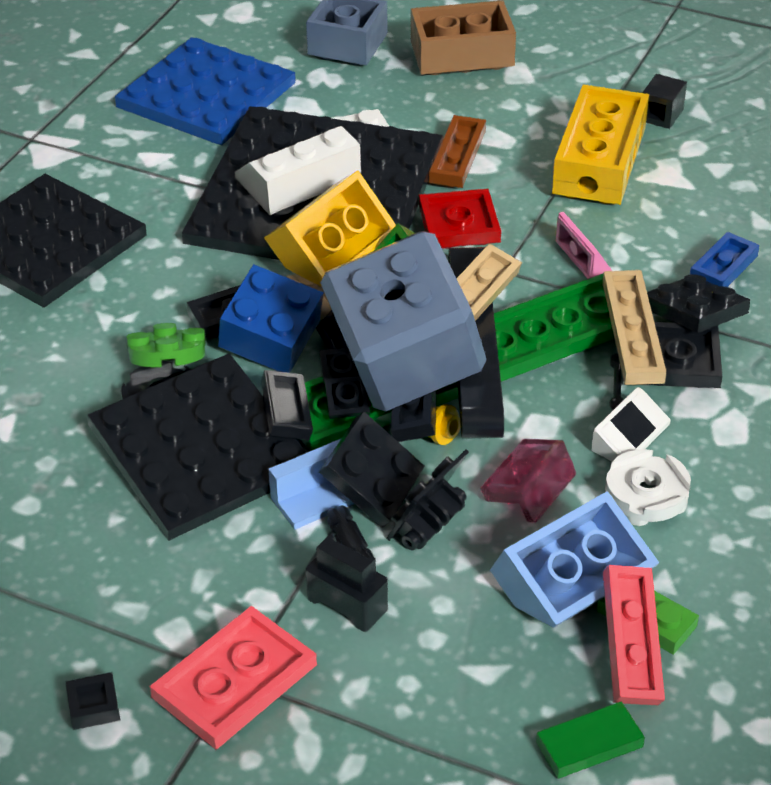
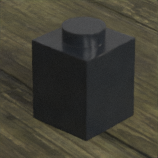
[642,74,687,129]

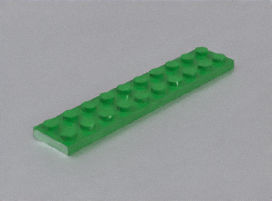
[301,274,615,451]

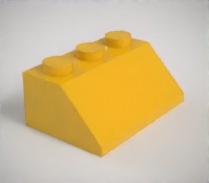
[264,170,396,287]

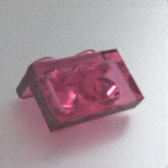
[480,439,576,523]

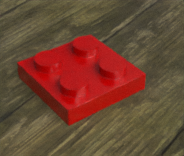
[419,189,501,249]

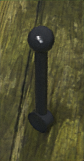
[609,353,624,410]

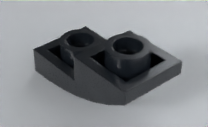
[319,348,370,419]

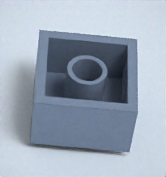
[306,0,388,66]

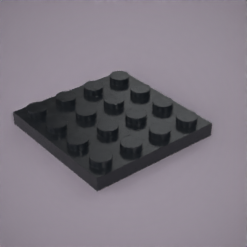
[0,173,147,308]
[87,353,307,541]

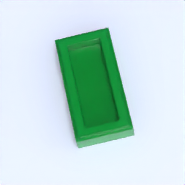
[536,701,645,779]

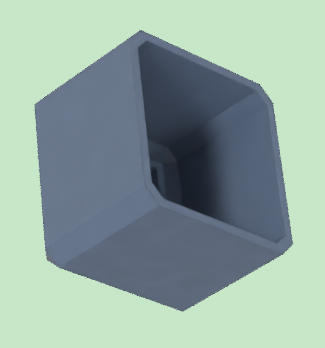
[320,231,487,411]

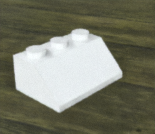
[235,126,361,215]

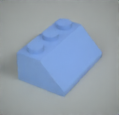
[490,491,659,628]

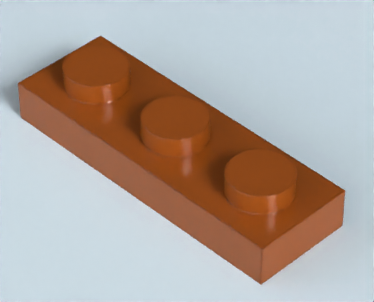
[429,115,486,188]

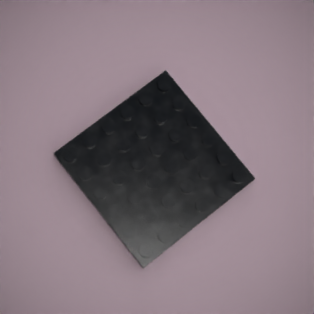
[182,106,443,260]

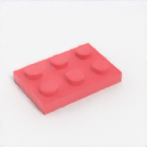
[150,606,317,750]

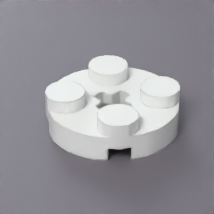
[605,449,691,526]

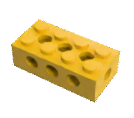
[552,84,649,205]

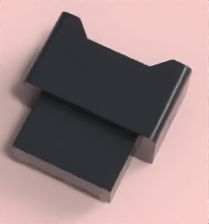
[306,534,388,632]

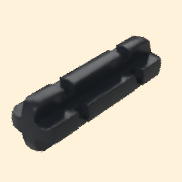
[327,505,375,558]

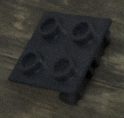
[386,449,469,550]

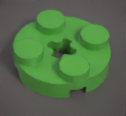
[126,323,206,367]

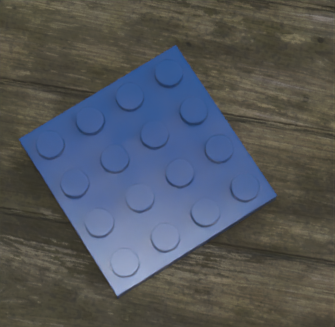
[115,37,296,146]

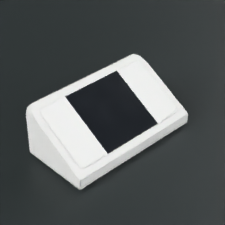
[591,387,671,462]

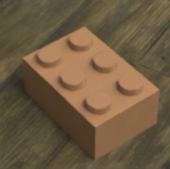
[411,0,516,75]

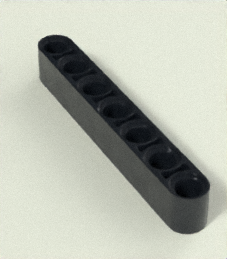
[448,247,504,439]

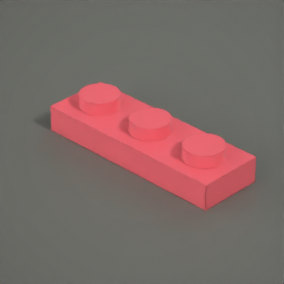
[603,565,665,706]

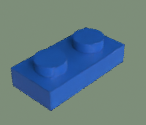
[690,231,760,287]

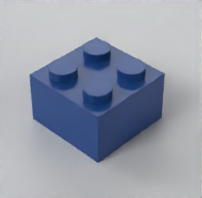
[218,264,324,373]

